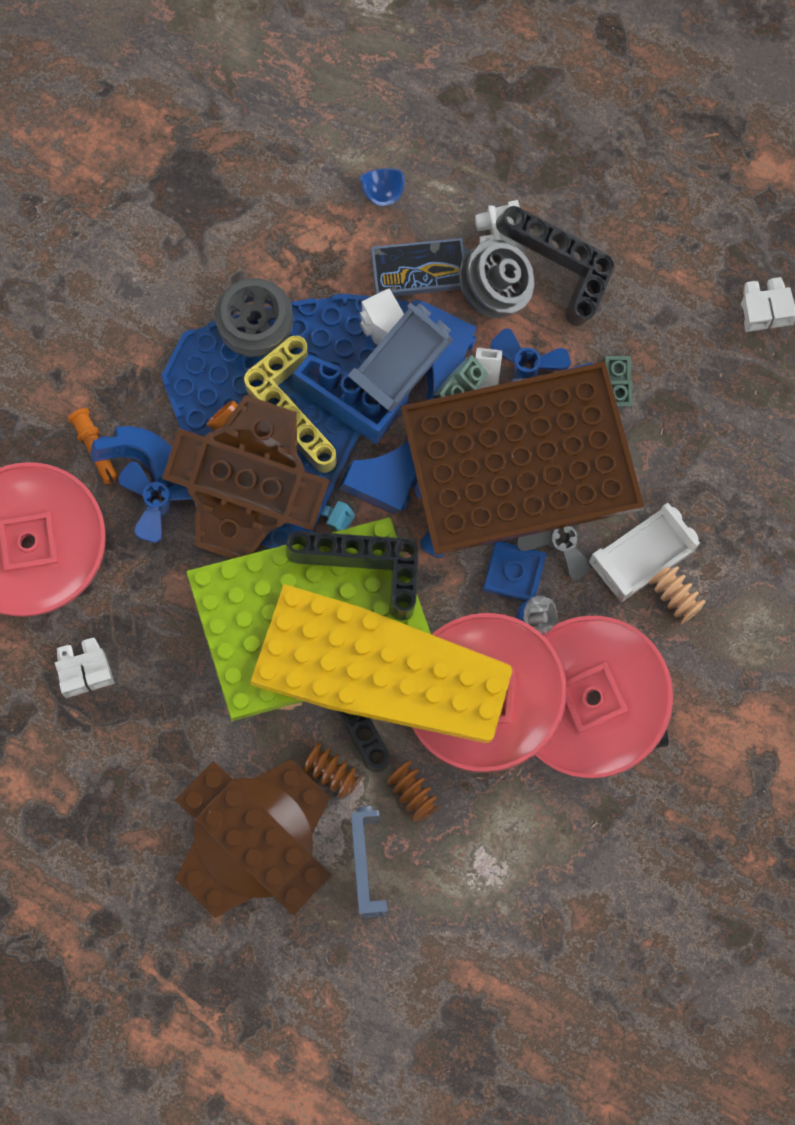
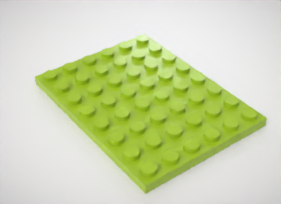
[186,517,431,722]

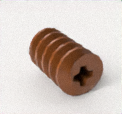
[303,741,364,799]
[386,760,443,822]

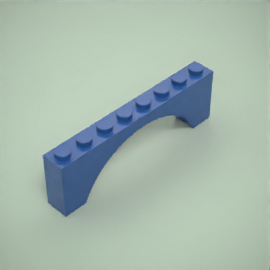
[338,300,477,515]

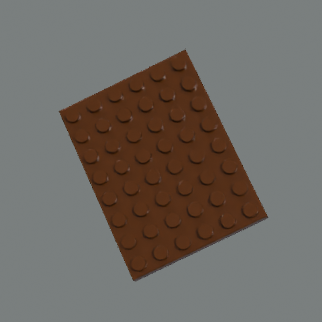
[400,361,645,556]

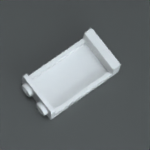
[589,503,700,603]

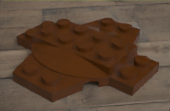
[162,395,330,559]
[175,759,332,918]

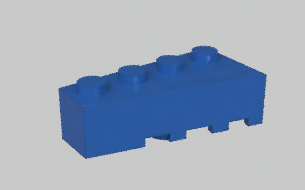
[292,355,409,445]

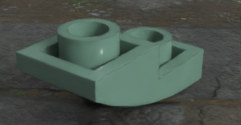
[434,355,489,398]
[604,356,633,407]

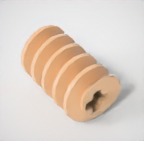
[648,566,706,624]

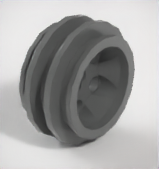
[459,240,534,319]
[215,278,293,357]

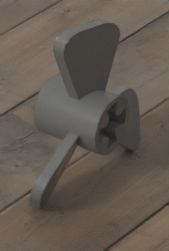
[517,524,591,580]

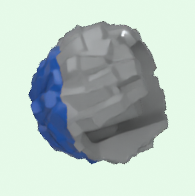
[516,595,558,635]

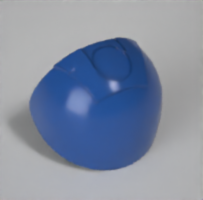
[360,168,405,206]

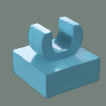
[321,501,355,532]

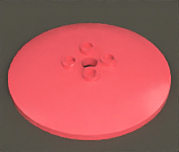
[0,462,106,617]
[412,613,567,772]
[535,616,673,778]

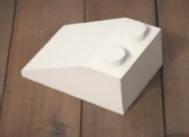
[360,288,404,345]

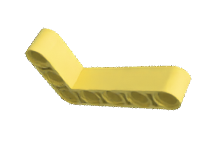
[244,335,337,473]

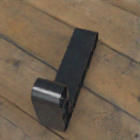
[496,206,615,326]
[286,531,418,621]
[337,711,389,772]

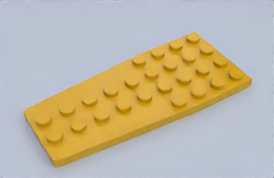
[250,584,512,743]

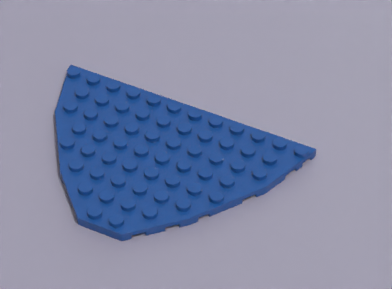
[161,294,420,550]

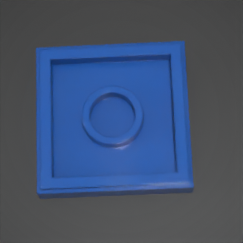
[483,541,547,602]

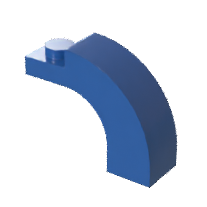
[90,426,176,487]

